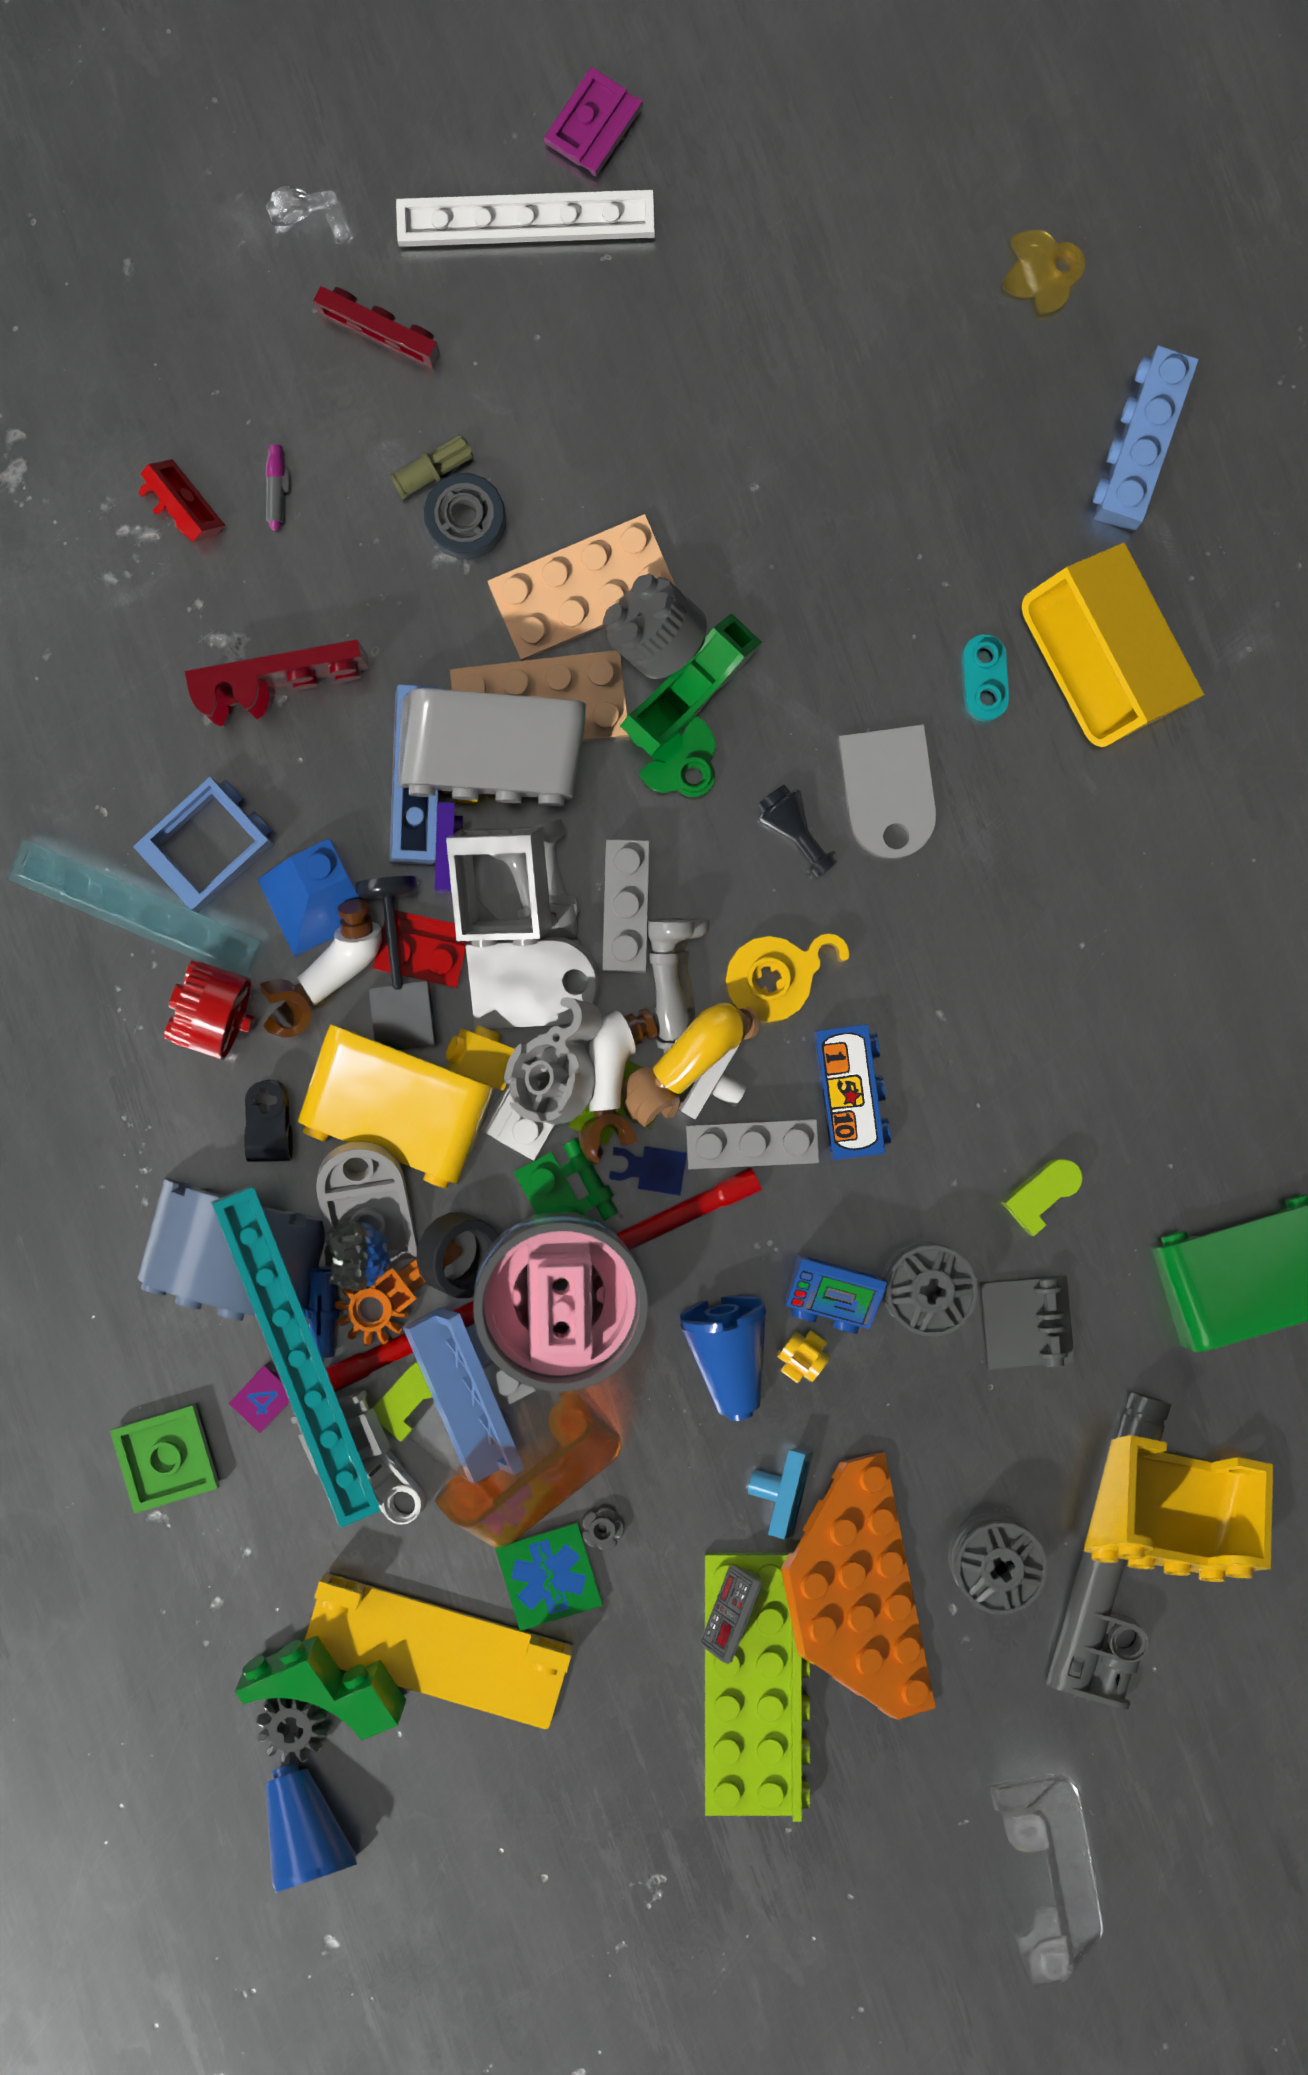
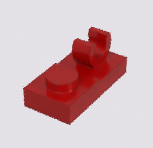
[138,459,225,542]

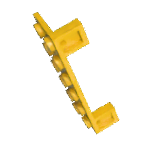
[305,1572,573,1729]

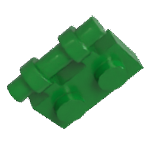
[514,1137,619,1221]

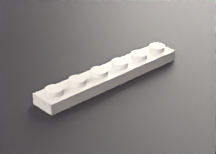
[396,190,655,247]

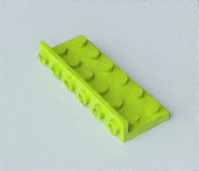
[705,1552,810,1822]

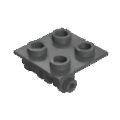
[981,1276,1075,1370]

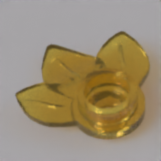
[1002,230,1085,314]

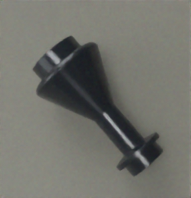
[757,784,838,878]

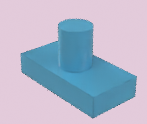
[748,1447,814,1539]

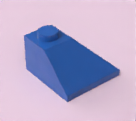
[257,838,372,957]

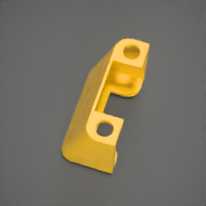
[1083,1435,1273,1582]

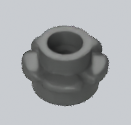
[582,1507,624,1551]

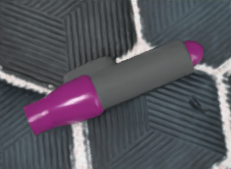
[266,445,289,530]

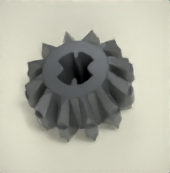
[256,1698,330,1764]

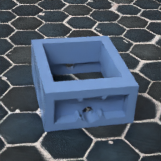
[133,777,274,913]

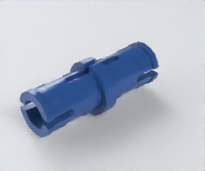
[305,1267,339,1358]

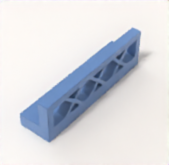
[403,1308,525,1484]

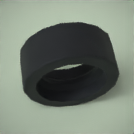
[416,1212,499,1299]

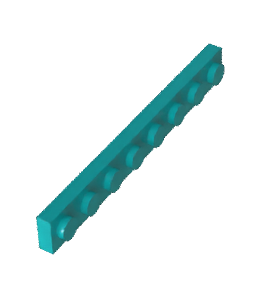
[211,1185,381,1528]

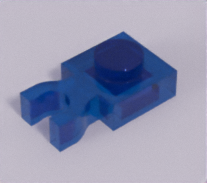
[609,1146,687,1196]

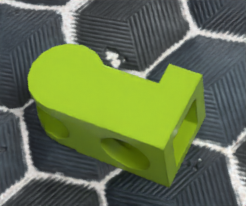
[1001,1159,1083,1236]
[373,1361,432,1442]

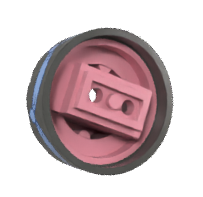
[474,1212,648,1392]

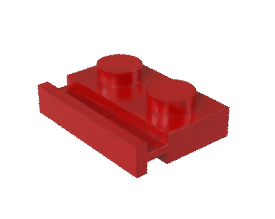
[373,910,468,989]

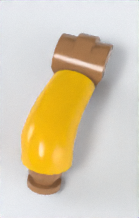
[621,1003,759,1127]

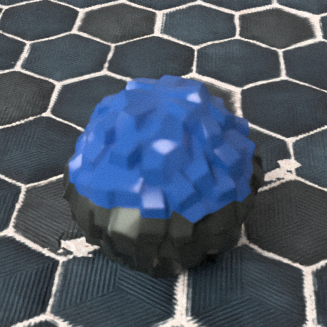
[324,1220,391,1291]

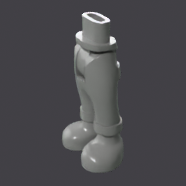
[647,918,709,1055]

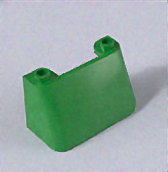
[1152,1193,1308,1352]

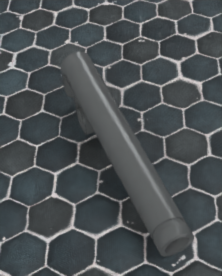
[1046,1391,1172,1710]

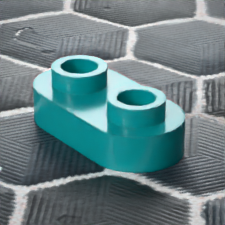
[962,634,1009,722]

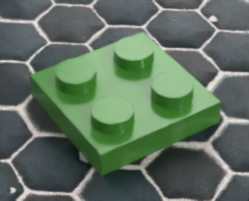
[110,1404,220,1514]

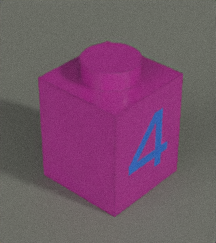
[228,1362,290,1433]

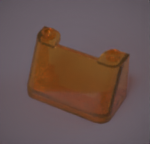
[435,1388,622,1547]

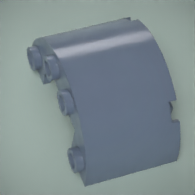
[137,1177,326,1321]

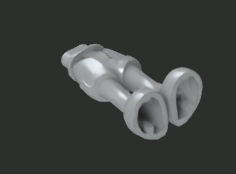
[489,819,581,944]

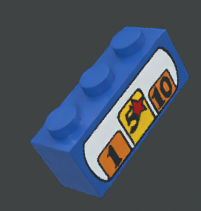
[814,1024,891,1160]

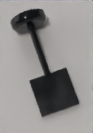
[356,876,437,1050]

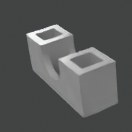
[602,840,649,973]
[686,1119,819,1170]

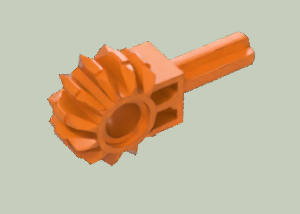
[335,1239,462,1346]

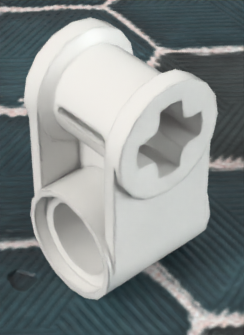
[362,1449,426,1525]

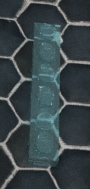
[6,840,262,977]

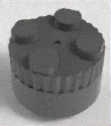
[602,573,707,679]

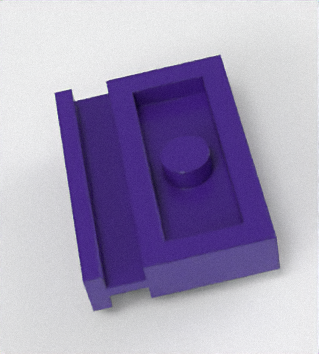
[435,802,463,894]

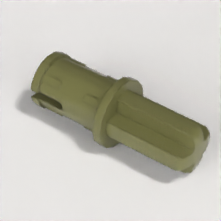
[389,436,473,499]

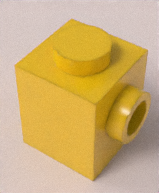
[446,1025,515,1091]

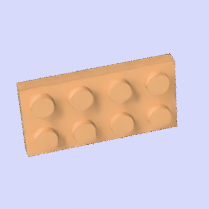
[487,514,676,661]
[449,650,630,742]

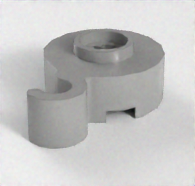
[504,997,602,1125]

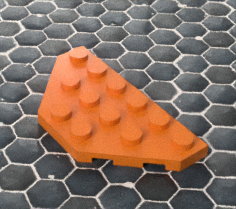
[781,1452,936,1720]

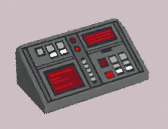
[701,1564,762,1664]

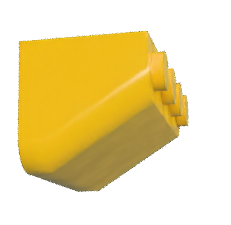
[1022,542,1204,747]

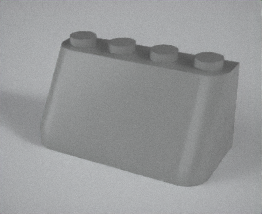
[397,689,586,806]

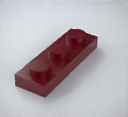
[313,286,440,369]

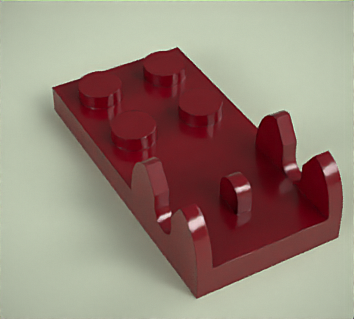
[185,639,370,727]

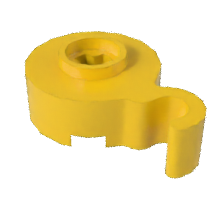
[725,933,849,1023]

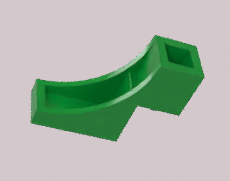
[620,613,763,756]
[234,1636,406,1741]

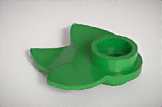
[639,717,716,797]

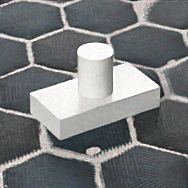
[678,1045,746,1120]

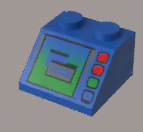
[784,1253,887,1334]

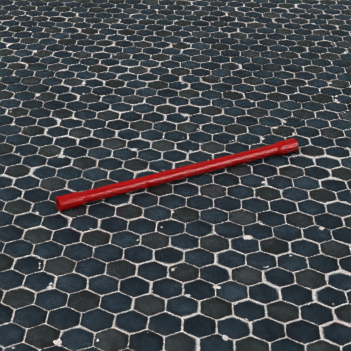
[325,1167,762,1392]

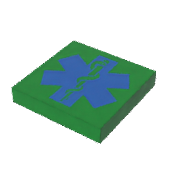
[495,1521,603,1631]

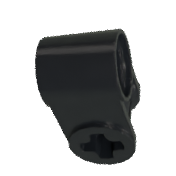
[244,1079,293,1162]

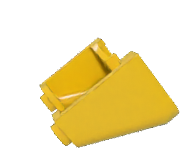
[297,1024,497,1189]

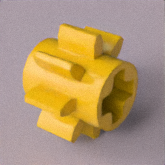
[777,1330,831,1383]

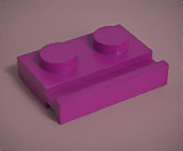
[544,66,643,177]

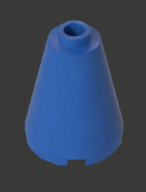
[680,1295,766,1421]
[266,1763,357,1893]

